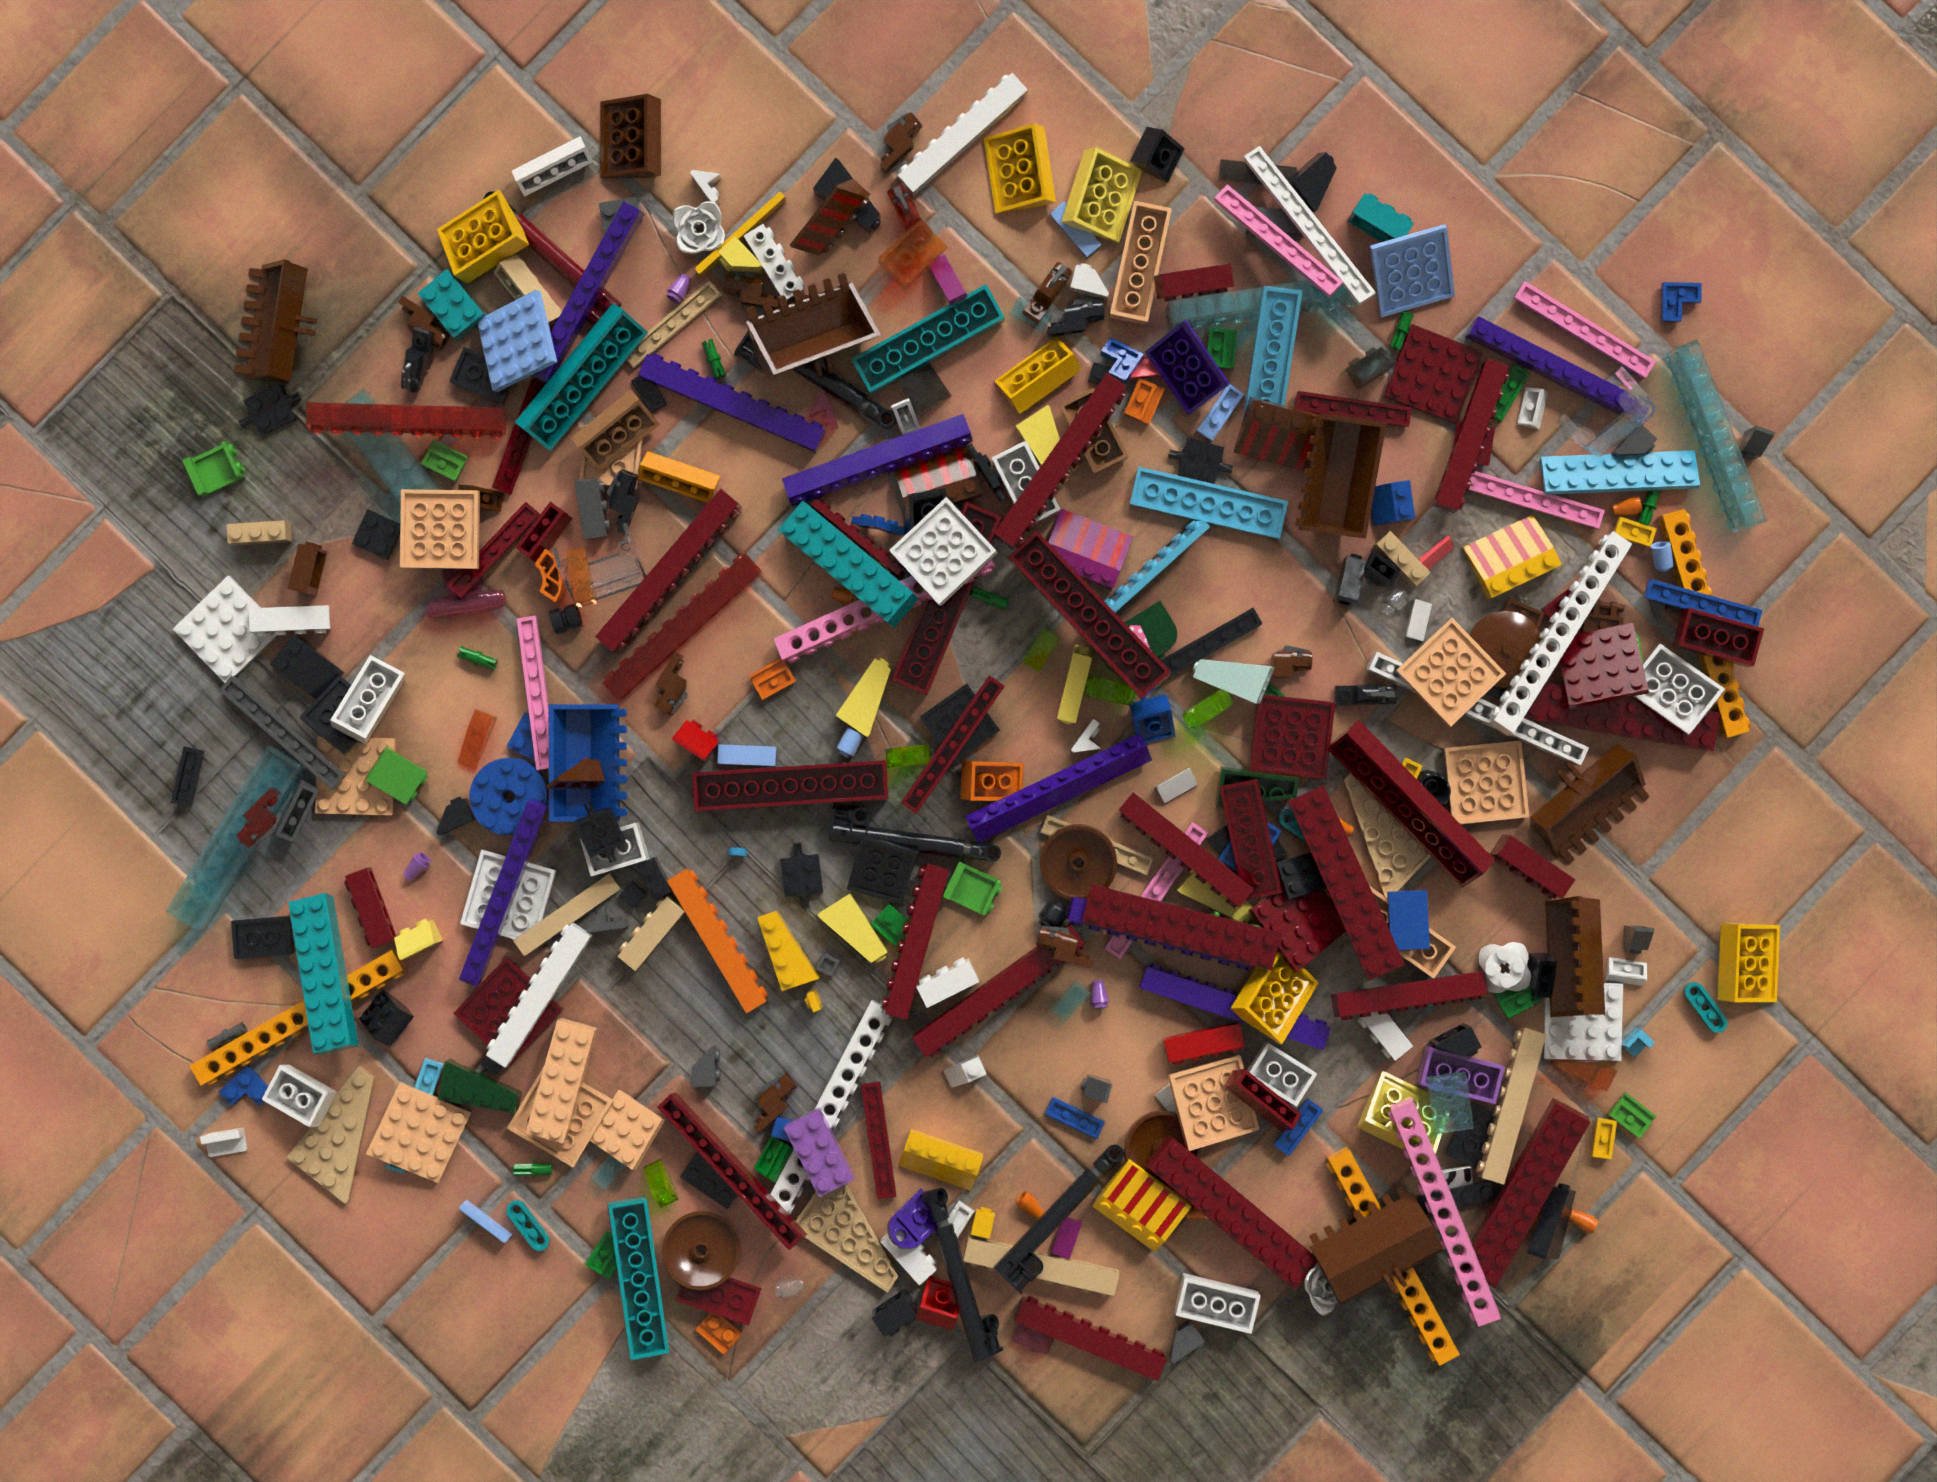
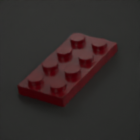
[675,1277,762,1326]

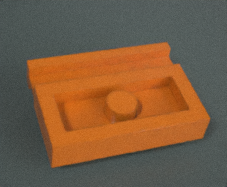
[1124,378,1165,425]
[749,658,796,700]
[695,1313,743,1355]

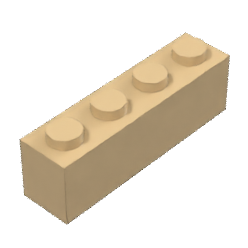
[493,254,562,328]
[618,896,685,971]

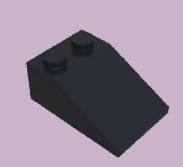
[904,488,946,535]
[269,635,344,699]

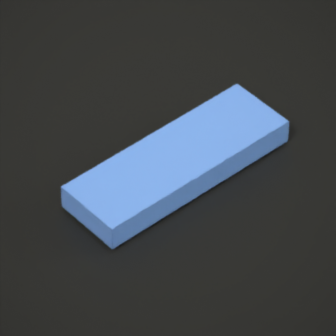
[1050,201,1101,258]
[1196,384,1245,442]
[718,744,777,766]
[459,1200,513,1243]

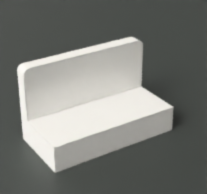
[200,1128,247,1157]

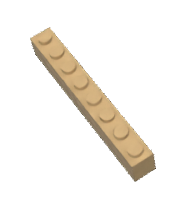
[1476,1027,1547,1184]
[963,1235,1120,1298]

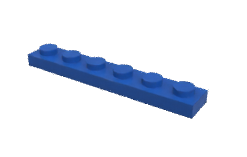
[1643,579,1762,627]

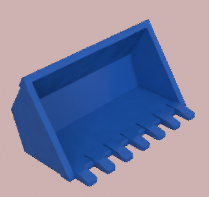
[548,704,627,822]

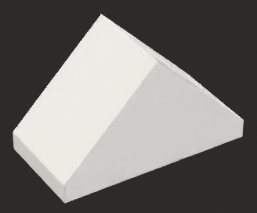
[891,398,921,435]

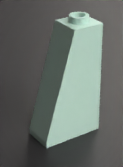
[1193,659,1275,704]

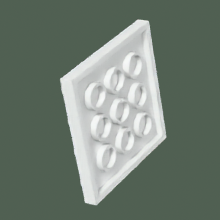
[889,497,998,606]
[173,576,278,683]
[460,849,557,939]
[1542,983,1623,1061]

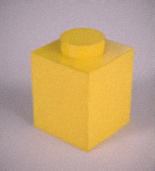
[971,1207,995,1239]

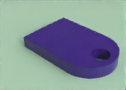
[887,1188,937,1249]

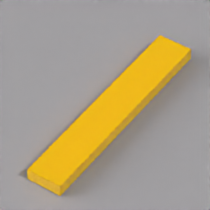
[695,192,786,278]

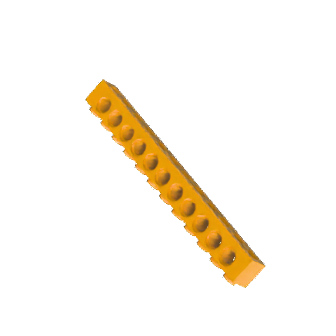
[1657,509,1750,738]
[189,949,407,1086]
[1326,1146,1460,1366]

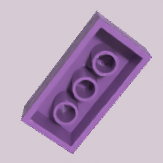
[1416,1045,1505,1104]
[784,1107,855,1197]

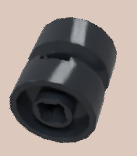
[549,603,583,634]

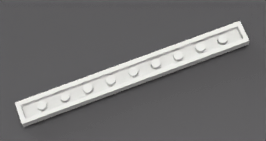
[1243,146,1376,306]

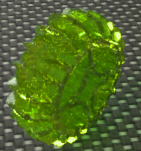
[1084,677,1136,706]
[1182,689,1233,729]

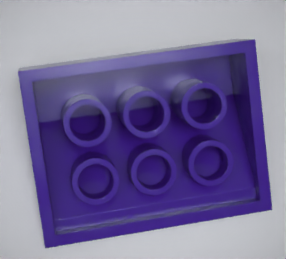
[1145,320,1230,415]

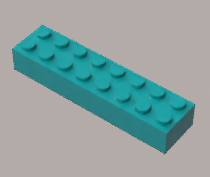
[851,284,1005,396]
[515,303,648,451]
[778,501,919,628]
[288,893,359,1055]
[607,1195,669,1360]

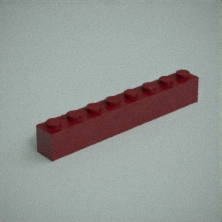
[1432,358,1509,513]
[901,675,1005,814]
[1119,792,1255,909]
[880,863,949,1020]
[1331,971,1487,1021]
[1014,1296,1167,1381]

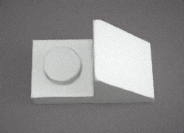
[690,170,721,205]
[1070,719,1101,753]

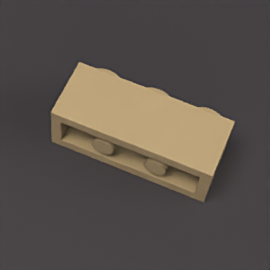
[226,520,292,546]
[1373,531,1431,588]

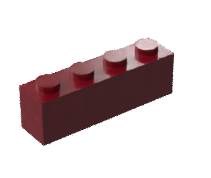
[1154,263,1234,302]
[344,867,397,948]
[1224,1069,1301,1131]

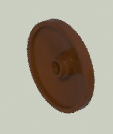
[1469,611,1542,688]
[1040,824,1117,900]
[1124,1110,1201,1188]
[662,1211,740,1291]

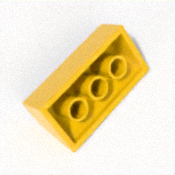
[995,336,1082,414]
[898,1129,983,1191]

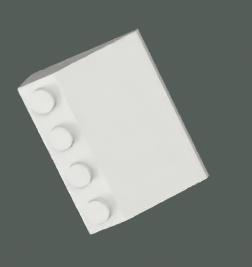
[1634,644,1725,735]

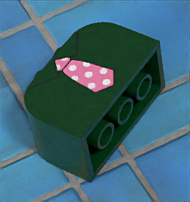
[1101,601,1177,674]

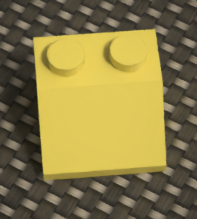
[718,236,765,275]
[394,919,443,960]

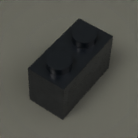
[637,857,673,901]

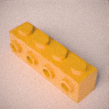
[638,451,720,503]

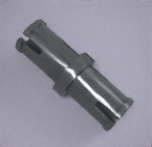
[207,1022,248,1051]

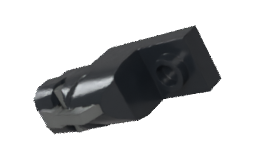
[1047,299,1104,338]
[401,327,435,392]
[607,469,640,534]
[1335,685,1397,705]

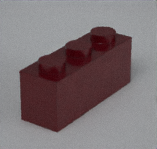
[515,501,573,563]

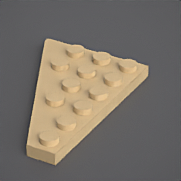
[1343,773,1431,898]
[287,1066,375,1204]
[796,1184,898,1293]

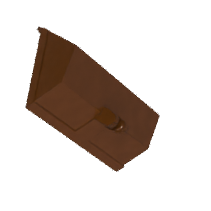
[234,259,317,384]
[745,273,881,378]
[1295,414,1387,539]
[1530,744,1649,864]
[1545,896,1605,1017]
[1309,1187,1443,1306]

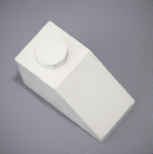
[1070,263,1109,300]
[943,1054,986,1088]

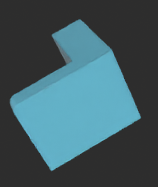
[1622,1027,1655,1057]

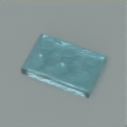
[1426,1071,1474,1134]

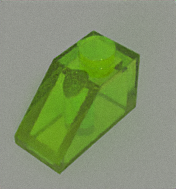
[1022,629,1060,672]
[885,744,930,768]
[644,1159,679,1208]

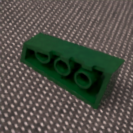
[1215,766,1299,807]
[438,1059,522,1113]

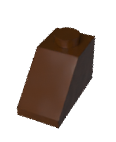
[458,485,504,512]

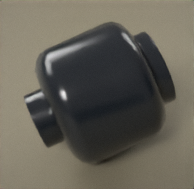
[1038,901,1067,927]

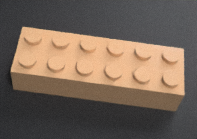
[1109,201,1172,326]
[1370,886,1456,979]
[526,1018,598,1143]

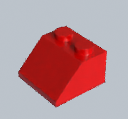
[672,719,721,761]
[916,1276,959,1331]

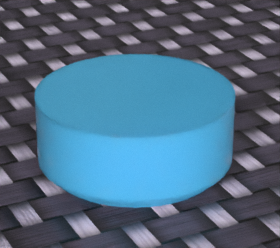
[728,847,747,857]

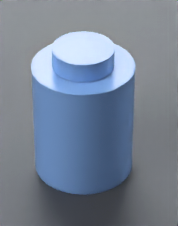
[1651,541,1674,572]
[837,727,864,758]

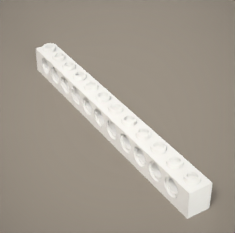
[1489,531,1632,736]
[1366,652,1589,766]
[771,1000,893,1215]

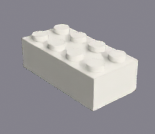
[991,441,1061,524]
[330,655,405,744]
[1174,1273,1260,1334]

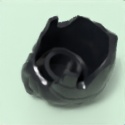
[1418,770,1451,806]

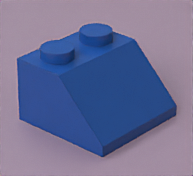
[1371,480,1415,526]
[1129,694,1176,744]

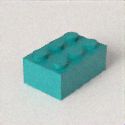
[1347,193,1414,242]
[417,269,486,342]

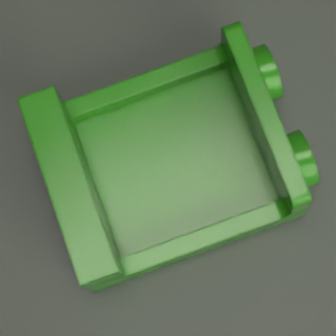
[182,441,246,497]
[365,745,428,804]
[943,861,1003,916]

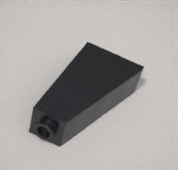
[813,157,881,233]
[1527,1183,1576,1260]

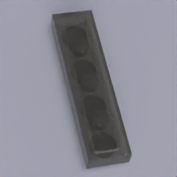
[1218,159,1297,185]

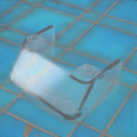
[1557,366,1656,457]
[553,523,646,605]

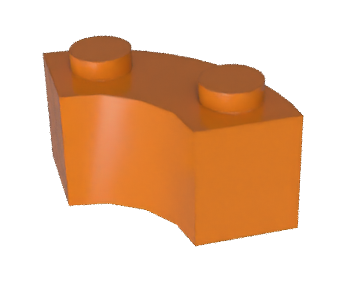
[534,549,566,604]

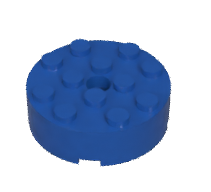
[469,758,549,835]

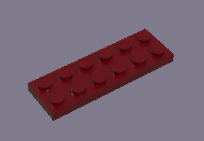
[1219,779,1283,899]

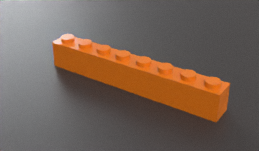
[667,868,768,1013]

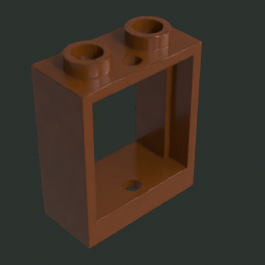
[288,541,327,596]

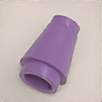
[666,274,691,304]
[403,852,431,881]
[1090,980,1109,1009]

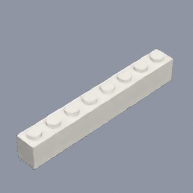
[898,73,1028,197]
[486,923,593,1068]

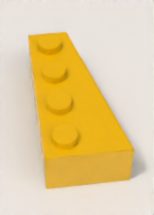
[757,910,820,991]

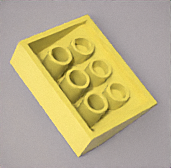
[1061,147,1142,243]
[1357,1071,1452,1160]

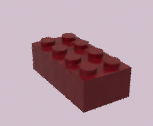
[1672,608,1764,667]
[1490,835,1576,899]

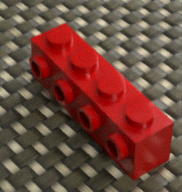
[1163,1022,1245,1065]

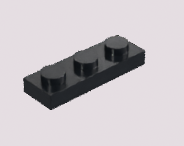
[171,746,205,807]

